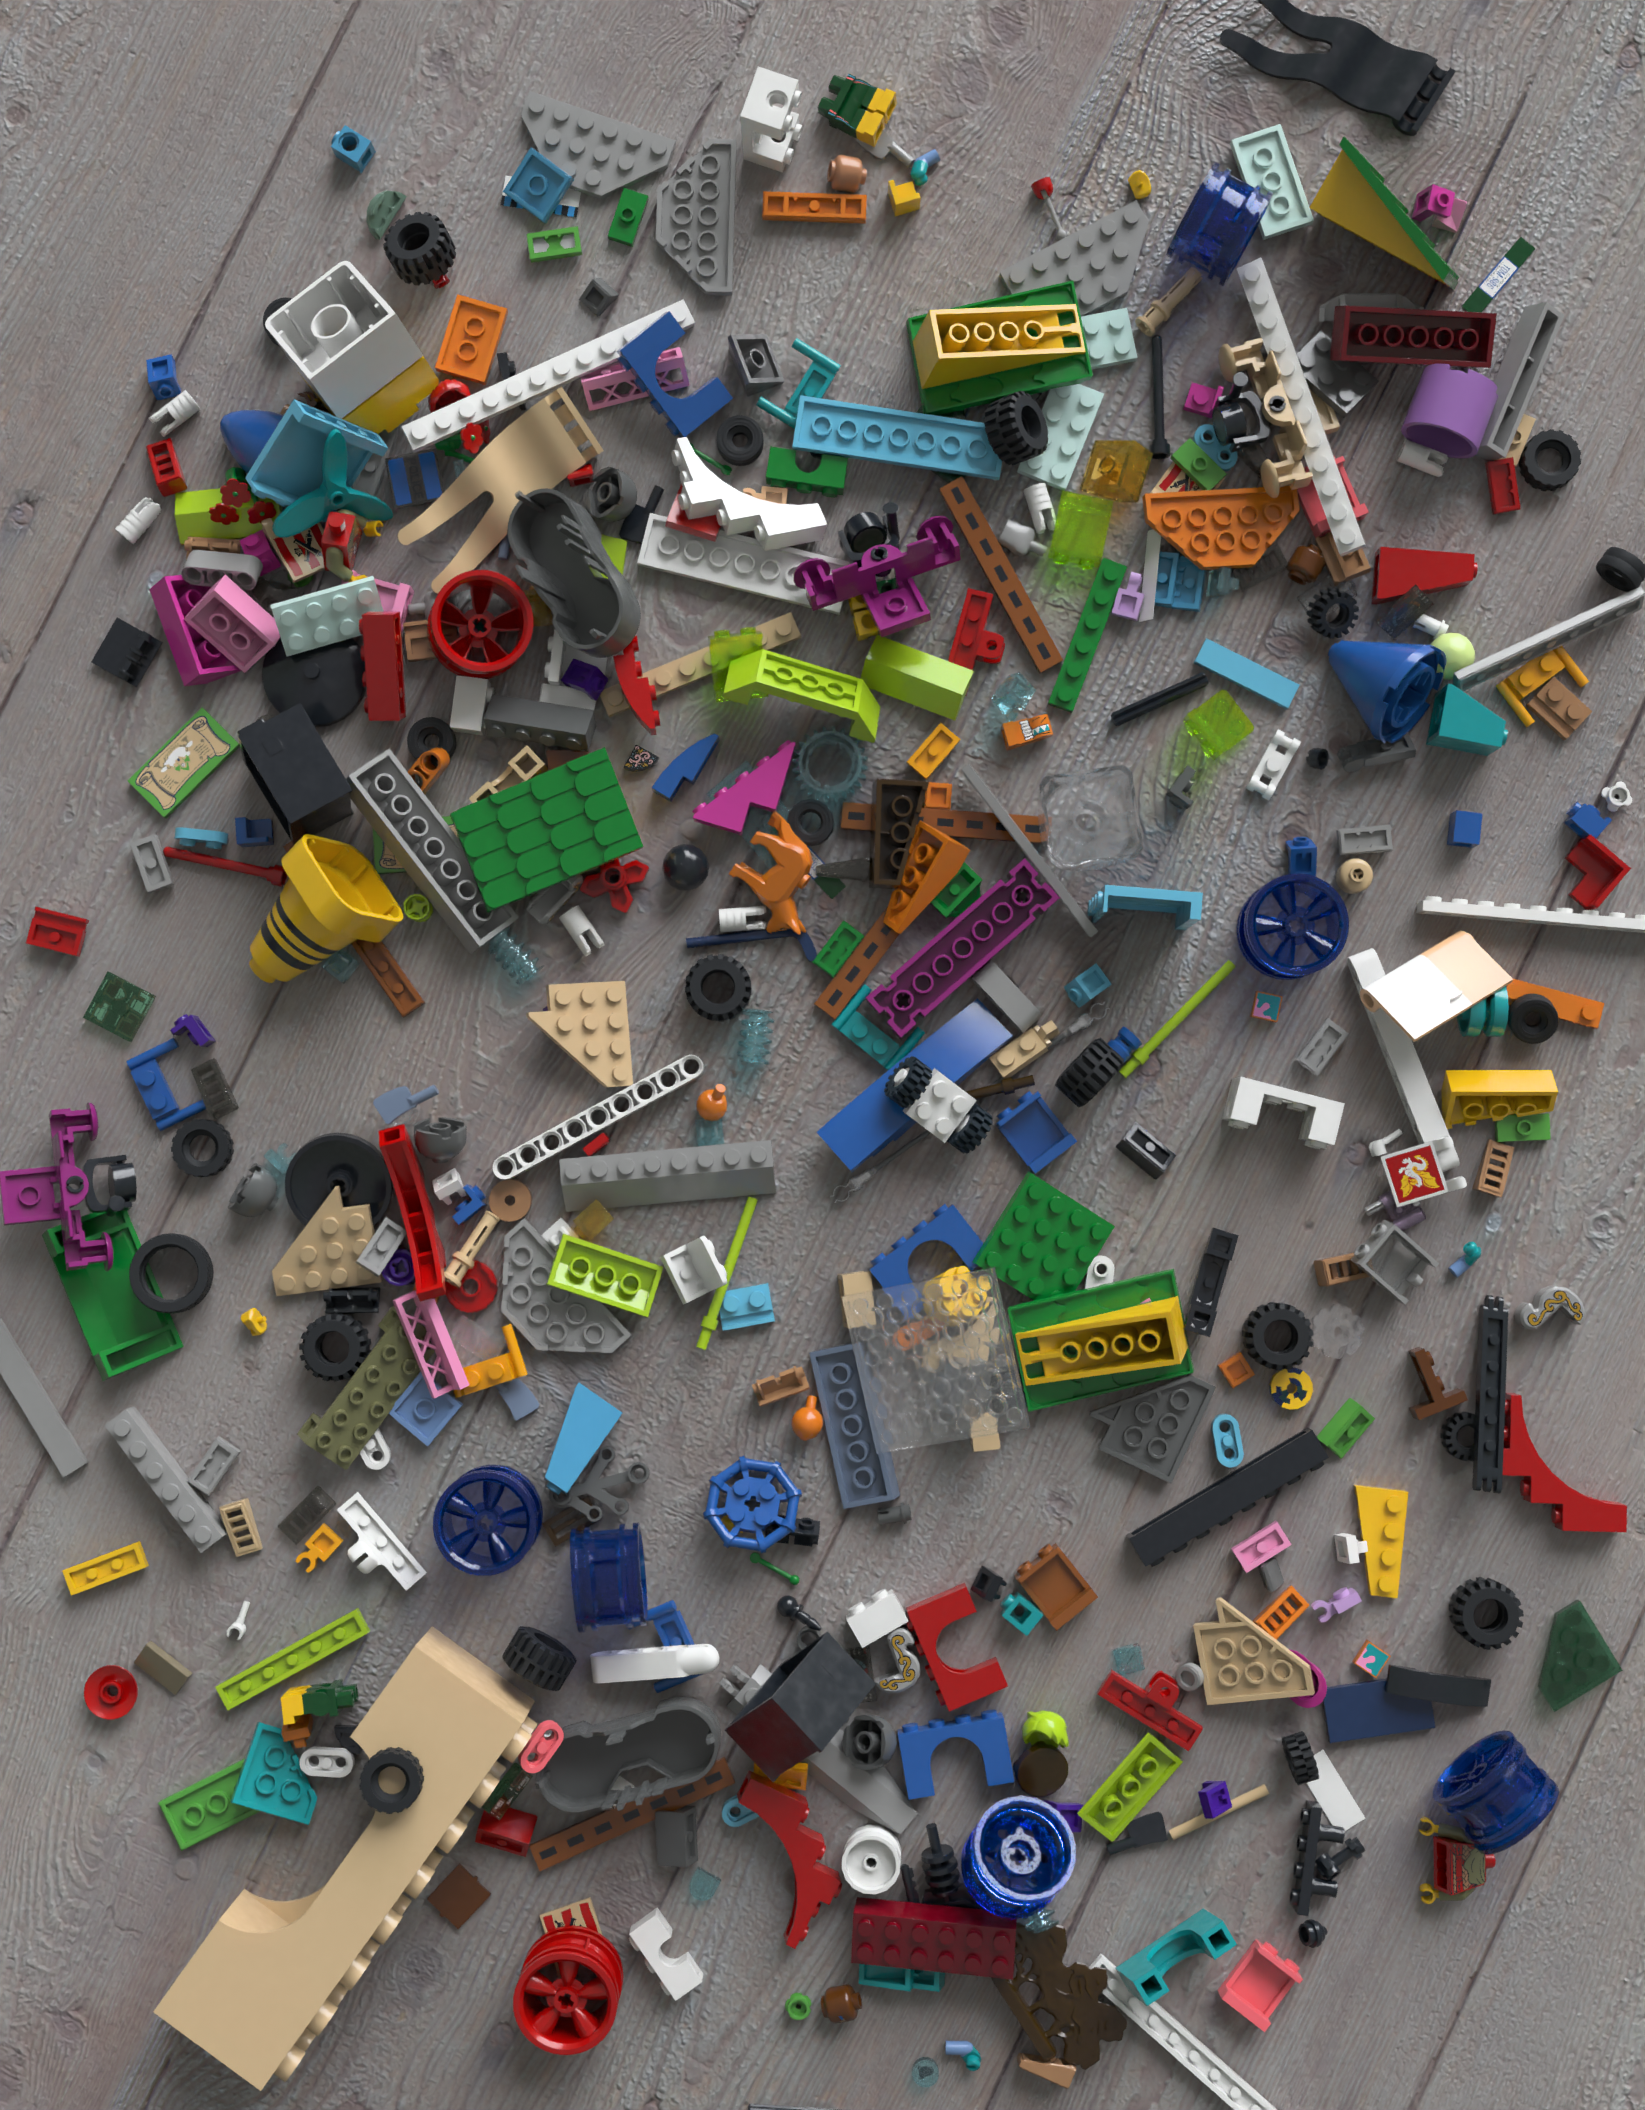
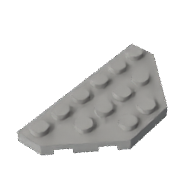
[521,91,676,200]
[656,139,737,296]
[999,200,1149,317]
[501,1218,632,1353]

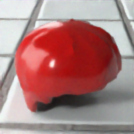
[428,379,471,413]

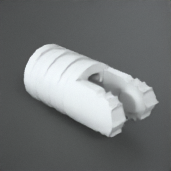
[149,390,200,437]
[1396,439,1448,477]
[1023,483,1059,534]
[115,497,161,545]
[559,905,604,956]
[719,906,767,933]

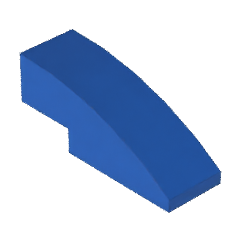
[652,733,720,802]

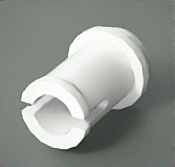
[1413,612,1449,639]

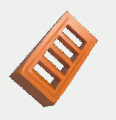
[1252,1585,1310,1640]

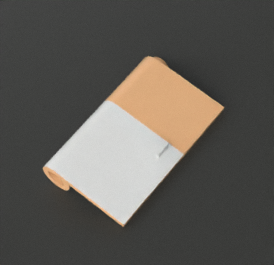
[1360,930,1513,1042]

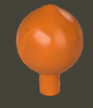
[696,1084,727,1121]
[791,1395,823,1441]

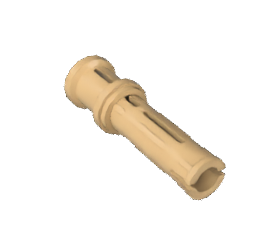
[1135,267,1203,337]
[444,1210,500,1288]

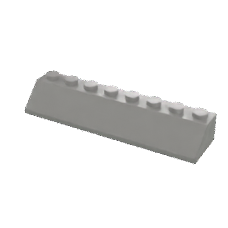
[346,749,519,955]
[559,1140,776,1212]

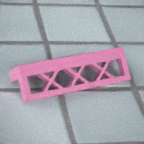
[581,347,690,411]
[392,1290,469,1399]

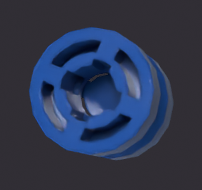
[1107,1026,1142,1063]

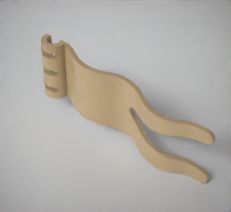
[397,386,604,594]

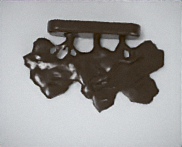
[991,1919,1127,2070]

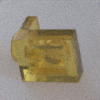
[523,586,553,627]
[573,1199,615,1240]

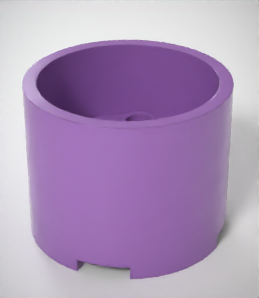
[1401,364,1498,458]

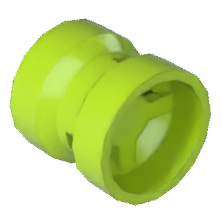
[403,894,434,922]

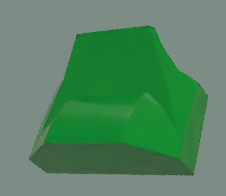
[930,862,982,918]

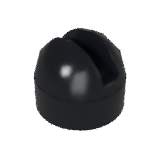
[1306,748,1329,770]

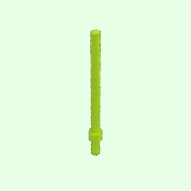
[1118,960,1236,1079]
[696,1197,758,1350]

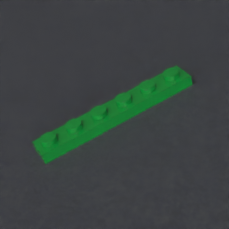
[1048,557,1127,713]

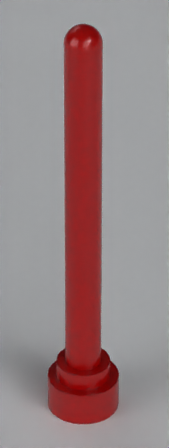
[163,847,287,887]

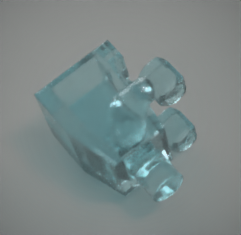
[992,672,1036,722]

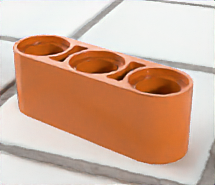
[408,747,450,795]

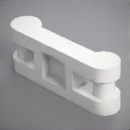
[1246,729,1301,801]

